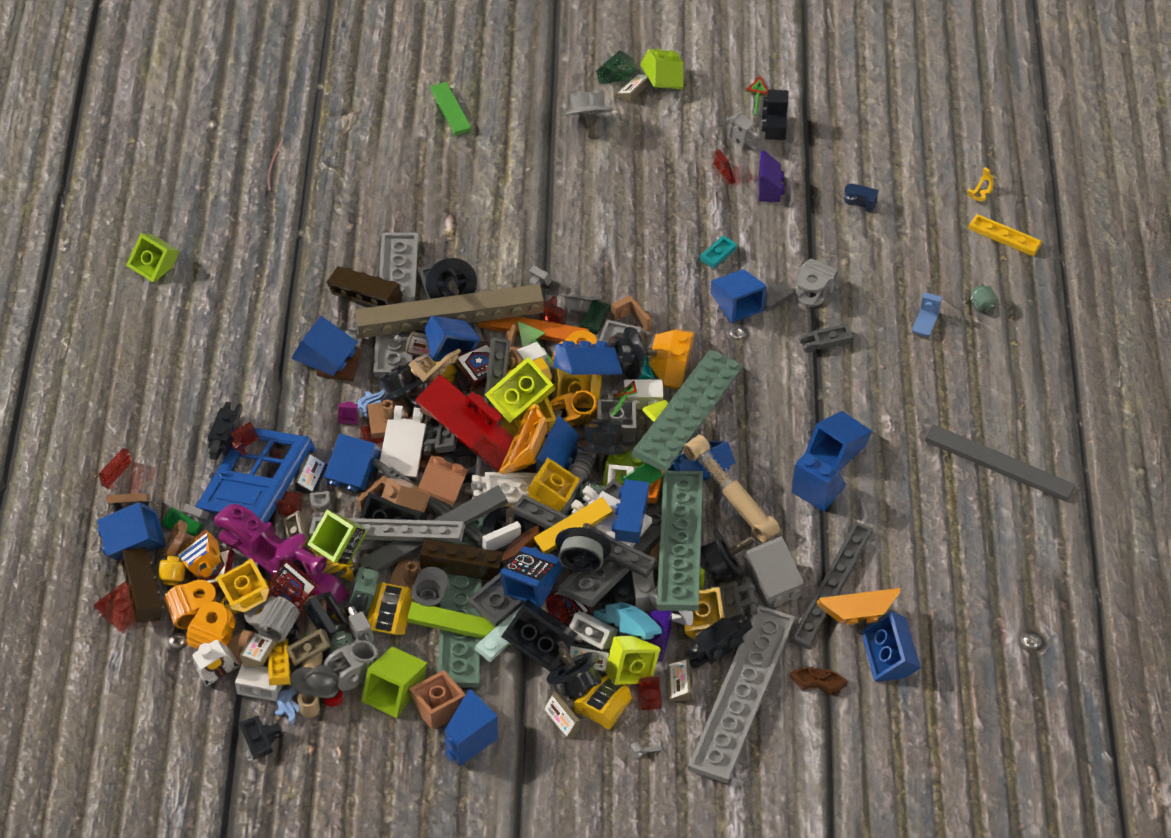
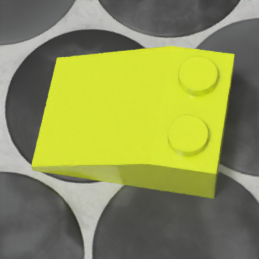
[485,357,555,423]

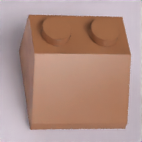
[419,455,468,506]
[409,670,466,730]

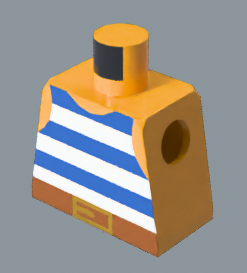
[176,530,221,578]

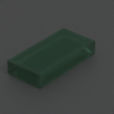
[580,300,611,335]

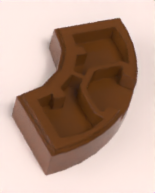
[502,525,541,566]
[790,667,848,695]

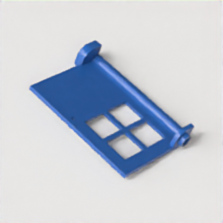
[195,426,316,524]

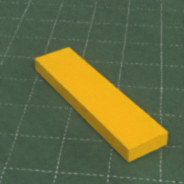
[968,214,1042,257]
[534,496,613,554]
[268,638,290,686]

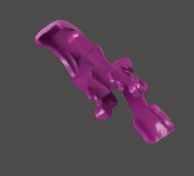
[214,504,349,610]

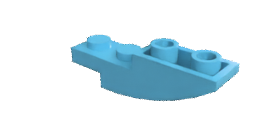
[593,602,662,639]

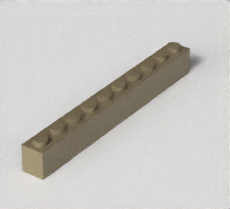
[355,284,544,338]

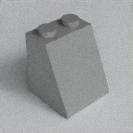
[744,536,804,608]

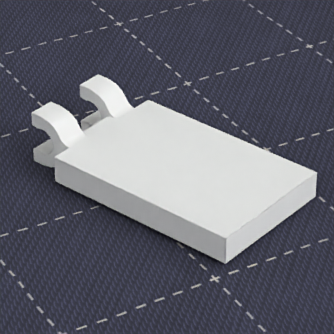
[378,405,427,480]
[470,472,537,507]
[571,486,652,547]

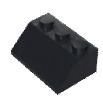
[360,490,429,543]
[501,598,577,672]

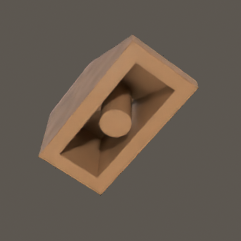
[382,478,430,512]

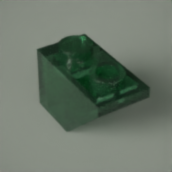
[596,50,638,84]

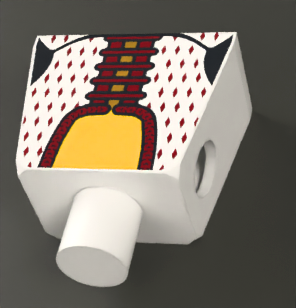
[192,640,240,687]

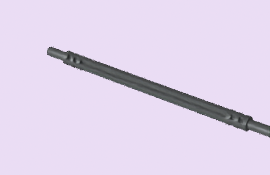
[372,458,505,554]

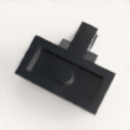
[239,715,283,760]

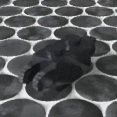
[208,401,243,460]
[686,615,753,668]

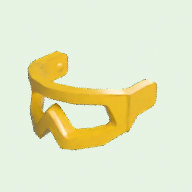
[967,167,993,202]

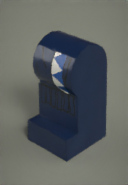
[843,184,879,213]

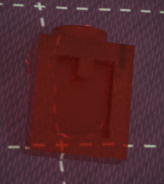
[543,295,566,325]
[230,422,259,456]
[277,491,303,516]
[638,676,662,710]

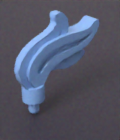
[356,389,385,419]
[275,687,299,724]

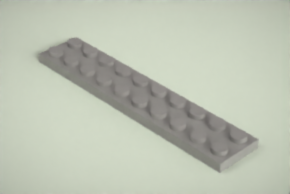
[374,233,418,377]
[688,605,795,784]

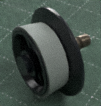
[555,523,612,572]

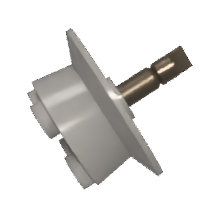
[565,90,614,137]

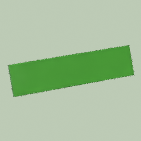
[430,82,471,136]

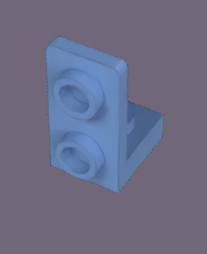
[912,292,942,337]

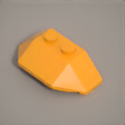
[648,329,695,390]
[499,404,547,475]
[817,588,900,625]

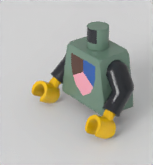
[331,566,379,622]

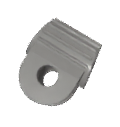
[796,259,838,307]
[244,596,300,642]
[324,640,379,691]

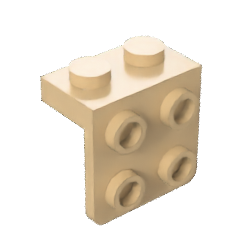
[408,349,461,382]

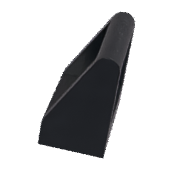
[303,591,350,639]

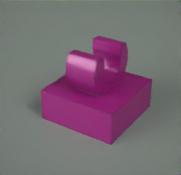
[338,401,358,424]

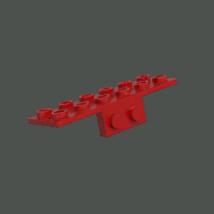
[415,375,514,472]

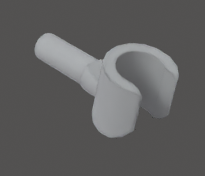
[630,742,661,758]

